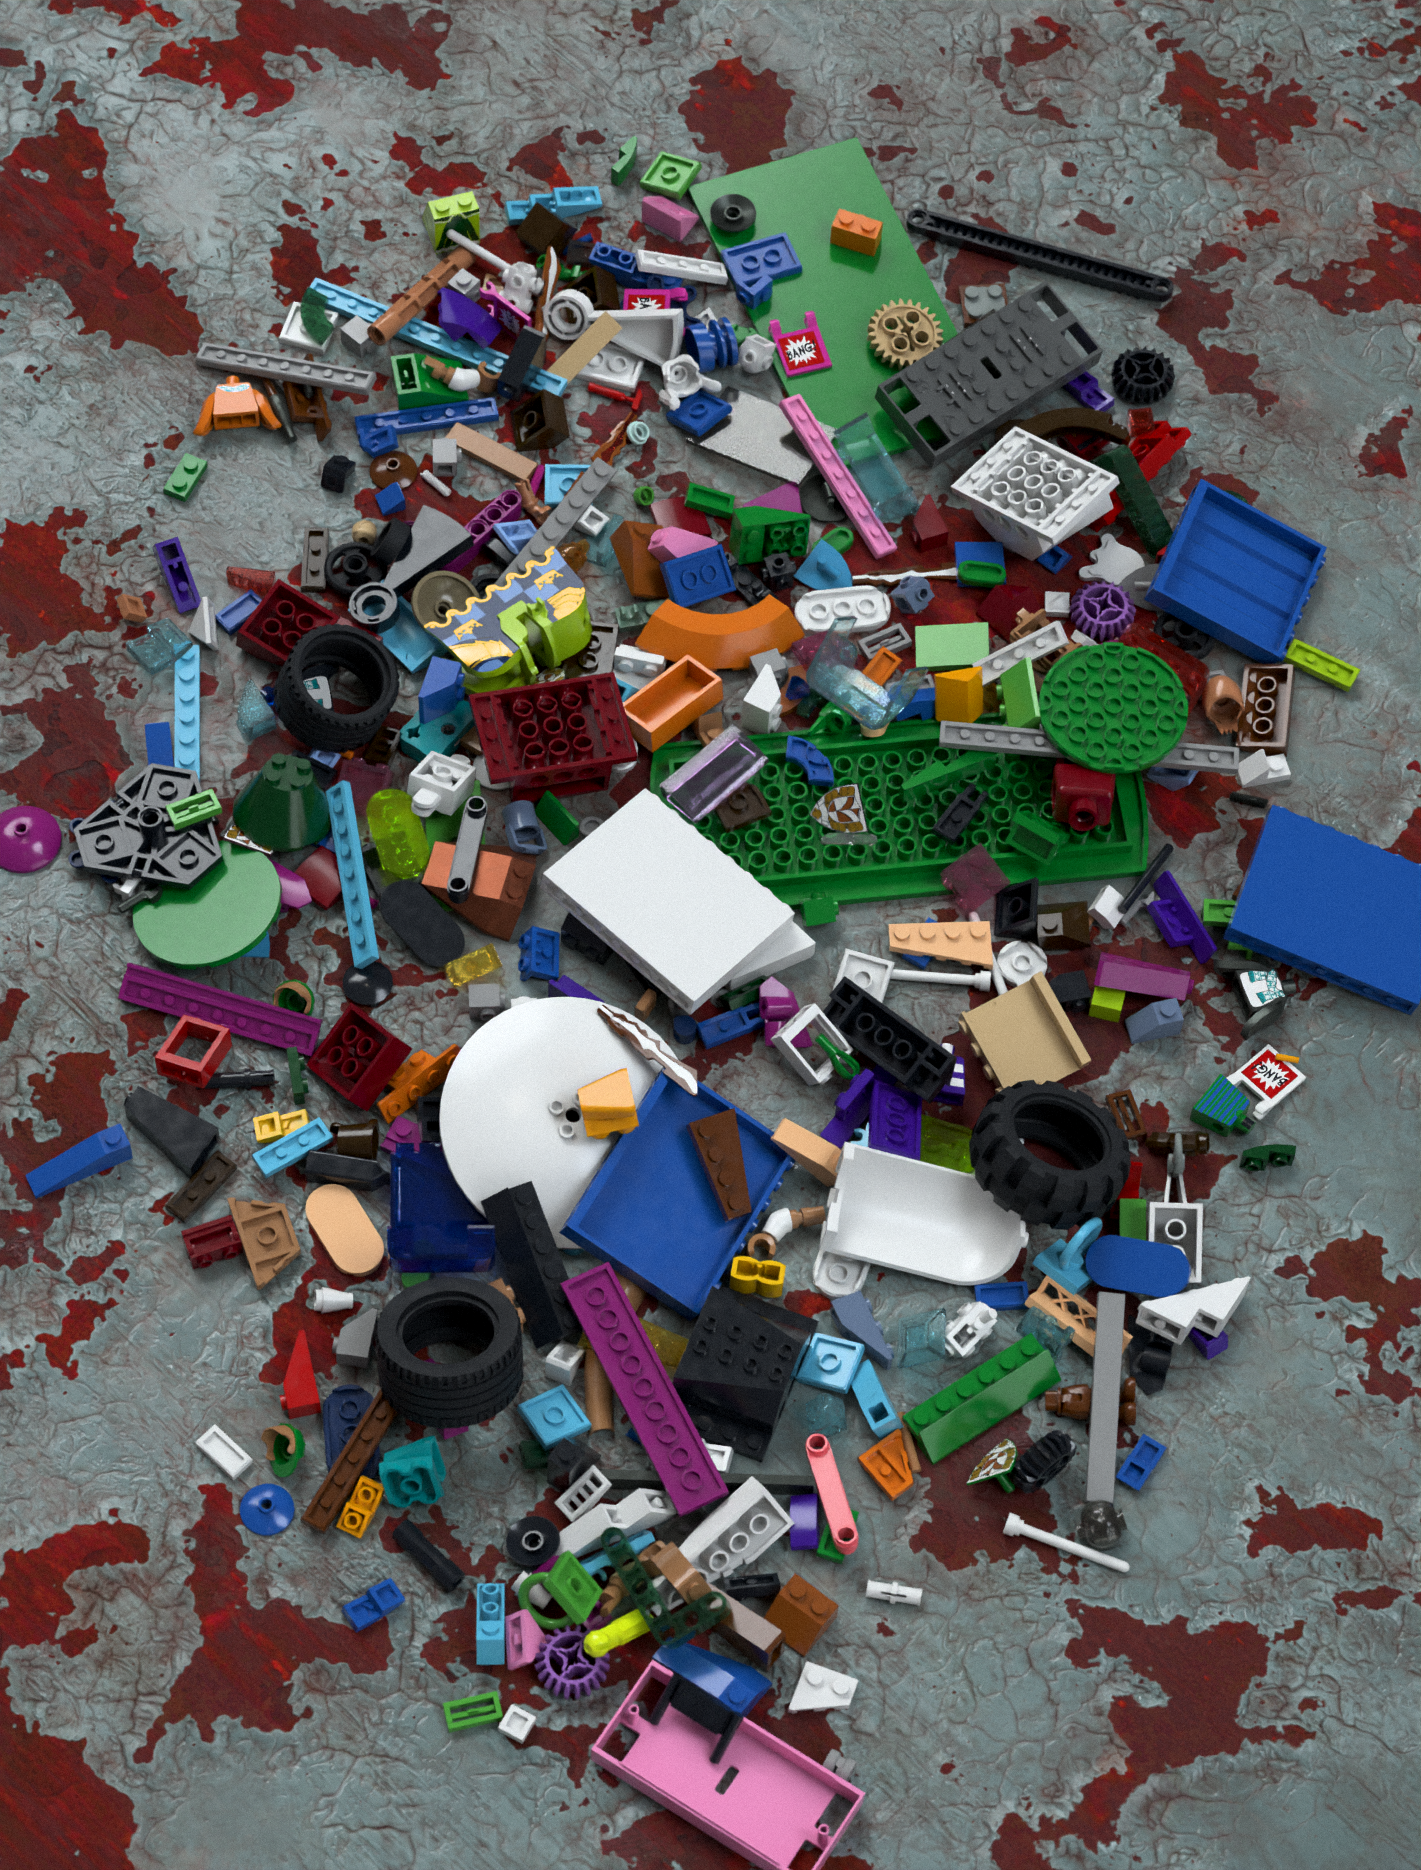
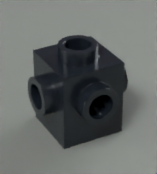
[760,552,797,592]

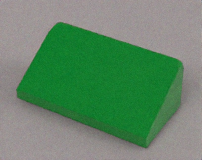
[535,790,579,846]

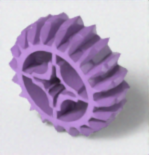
[1069,579,1136,642]
[535,1625,610,1700]

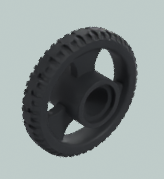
[324,541,387,597]
[1153,611,1216,663]

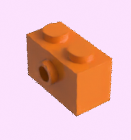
[830,209,883,257]

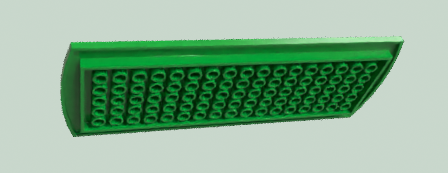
[650,712,1149,910]

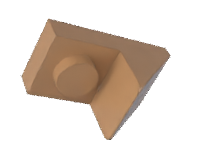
[691,712,731,755]

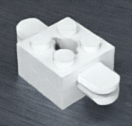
[406,751,476,817]

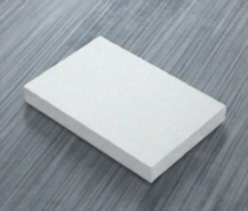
[574,342,646,393]

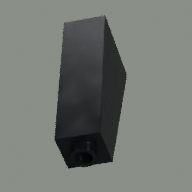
[124,1086,220,1178]

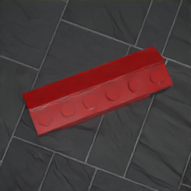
[1087,421,1192,533]

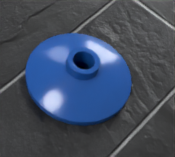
[240,1484,294,1536]

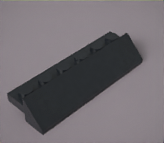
[823,976,957,1104]
[481,1181,583,1350]

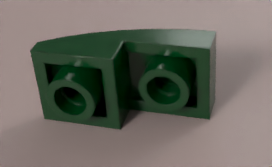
[1239,1144,1296,1172]

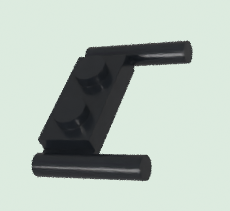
[648,1673,744,1764]

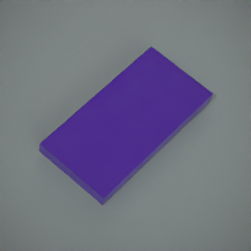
[868,1080,922,1161]

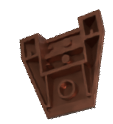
[421,841,536,942]

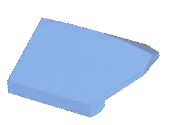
[492,519,538,555]
[1147,767,1198,791]

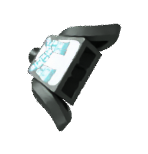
[1213,959,1296,1041]

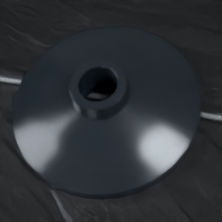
[506,1516,560,1567]

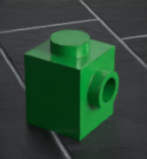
[799,892,839,926]

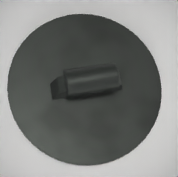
[799,474,848,522]

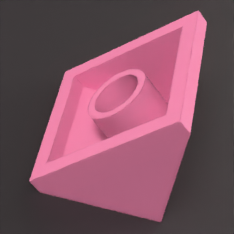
[642,196,700,242]

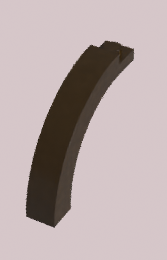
[1006,407,1131,448]

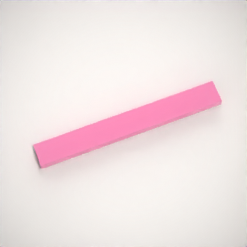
[778,394,898,559]

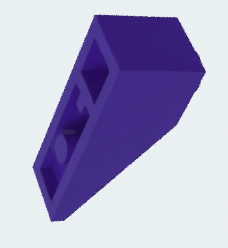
[152,536,201,614]

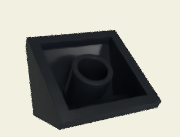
[994,877,1039,940]

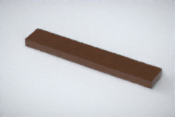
[300,1388,398,1535]

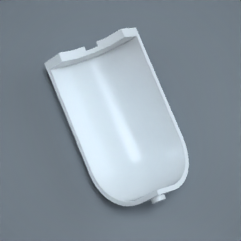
[819,1142,1029,1285]

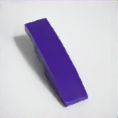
[1063,371,1114,412]

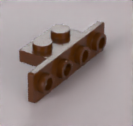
[282,353,332,442]

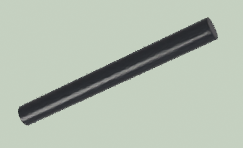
[1118,844,1174,914]

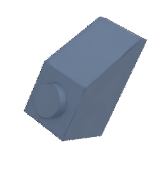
[1124,998,1184,1044]

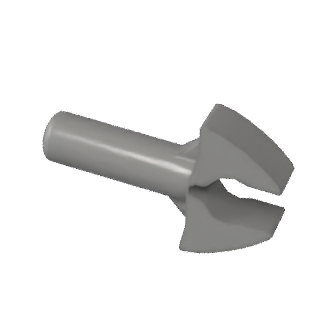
[1119,887,1154,925]

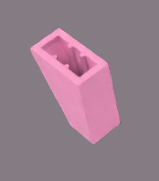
[647,526,718,563]

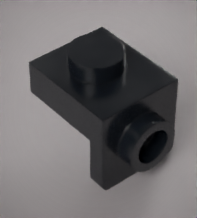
[320,455,356,493]

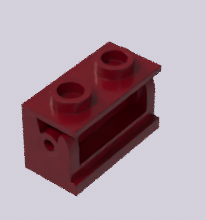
[181,1215,243,1269]

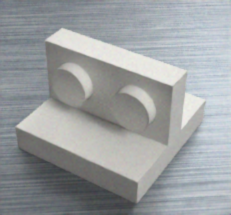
[613,644,667,690]

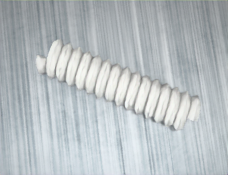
[420,470,451,497]

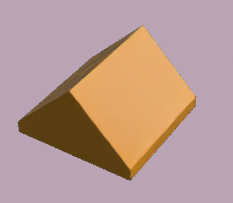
[934,666,983,723]

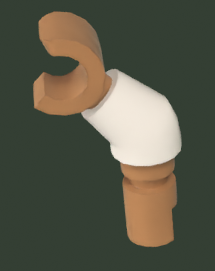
[424,355,501,393]
[745,1206,826,1260]

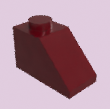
[909,494,949,553]

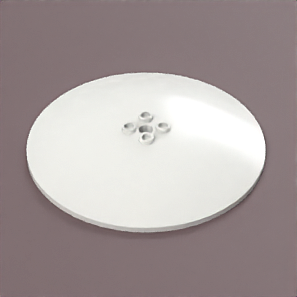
[439,997,678,1250]

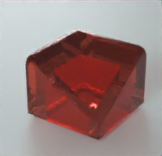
[1126,407,1155,438]

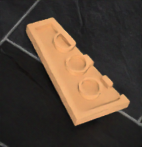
[888,921,993,970]

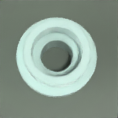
[627,421,650,445]

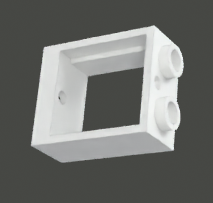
[771,1003,854,1086]

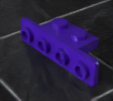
[1146,870,1217,964]
[820,1065,898,1150]

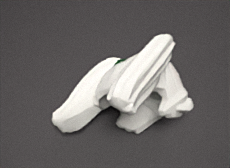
[659,354,722,411]

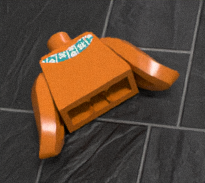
[193,376,282,436]

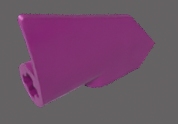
[267,857,312,913]
[759,976,813,1048]

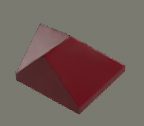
[976,585,1041,645]

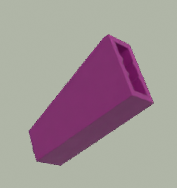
[1094,952,1194,1001]

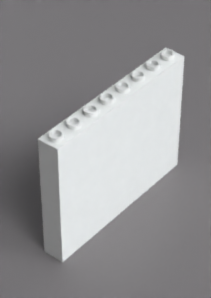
[540,788,795,1015]

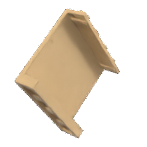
[958,971,1091,1094]

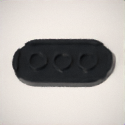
[380,880,465,968]

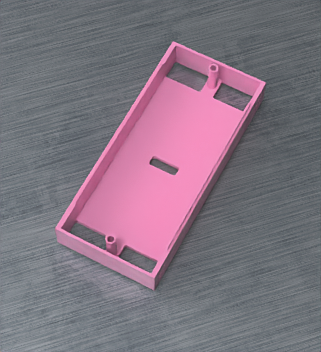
[591,1660,865,1870]

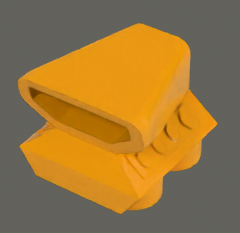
[577,1068,639,1139]

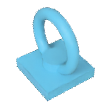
[1032,1217,1102,1295]

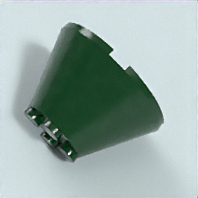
[232,753,332,852]

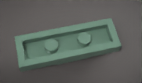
[614,598,689,633]

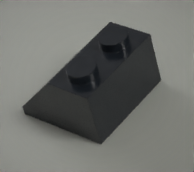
[561,912,614,965]

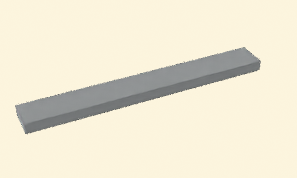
[195,342,377,395]
[1085,1291,1125,1505]

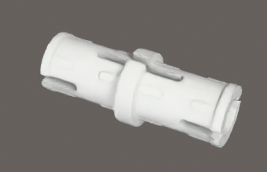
[866,1580,922,1606]

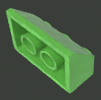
[996,657,1041,729]

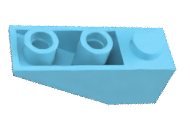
[851,1359,904,1440]
[476,1583,505,1665]

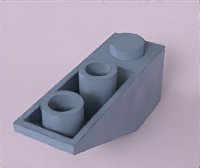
[830,1291,894,1370]

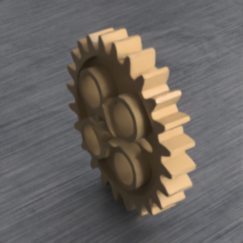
[867,299,943,371]

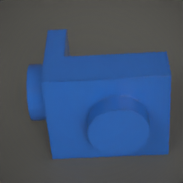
[736,275,773,310]
[359,424,399,458]

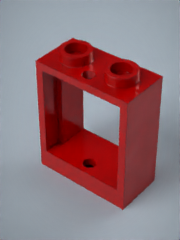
[155,1015,232,1089]

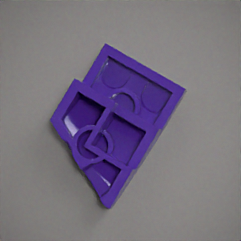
[438,287,503,349]

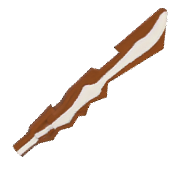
[534,246,562,339]

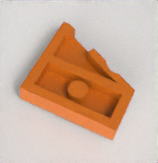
[858,1428,913,1501]

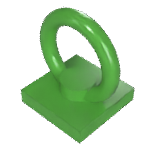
[518,1550,603,1630]

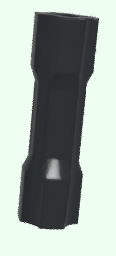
[392,1519,465,1592]

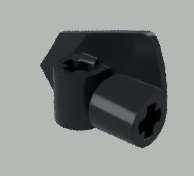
[1128,1315,1174,1396]

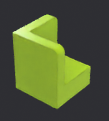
[1089,985,1126,1022]

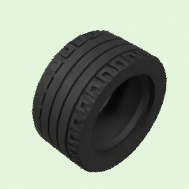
[375,1277,524,1428]

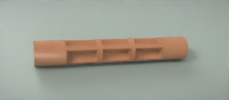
[367,245,476,346]

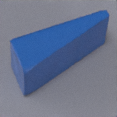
[145,722,174,767]

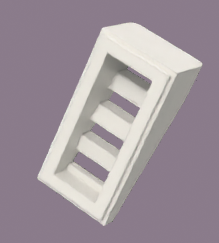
[555,1465,612,1522]

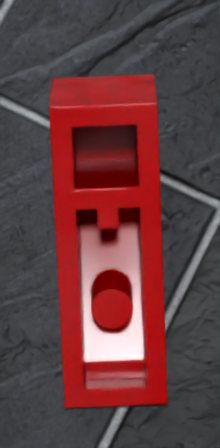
[279,1330,321,1419]

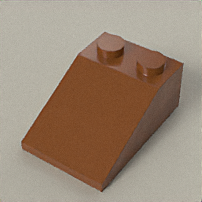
[609,520,670,600]

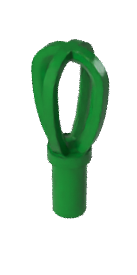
[815,1033,860,1080]

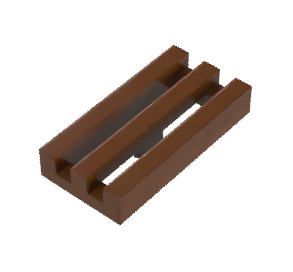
[1105,1089,1147,1141]

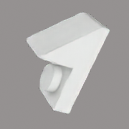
[1237,749,1291,788]

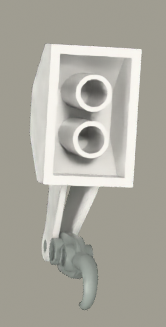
[1147,1133,1203,1284]

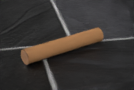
[897,1412,921,1474]

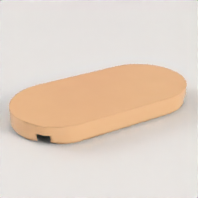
[305,1184,384,1277]

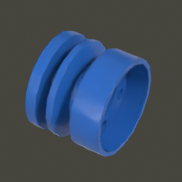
[685,317,738,374]

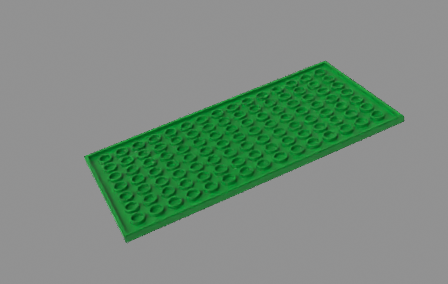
[687,137,958,469]

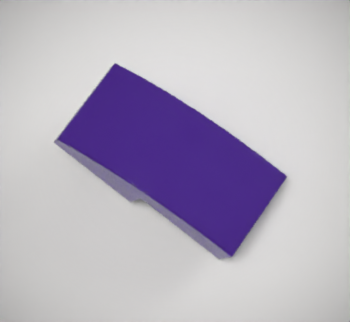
[790,1493,820,1551]

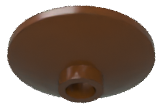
[369,451,417,490]

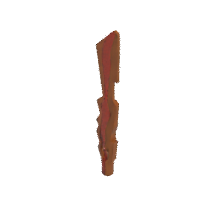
[563,412,637,499]

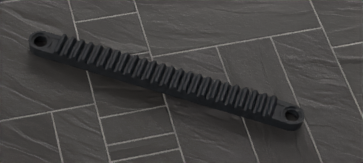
[906,208,1174,302]

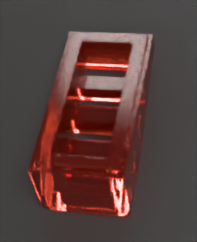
[226,566,276,597]

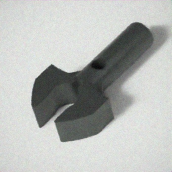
[117,881,163,913]

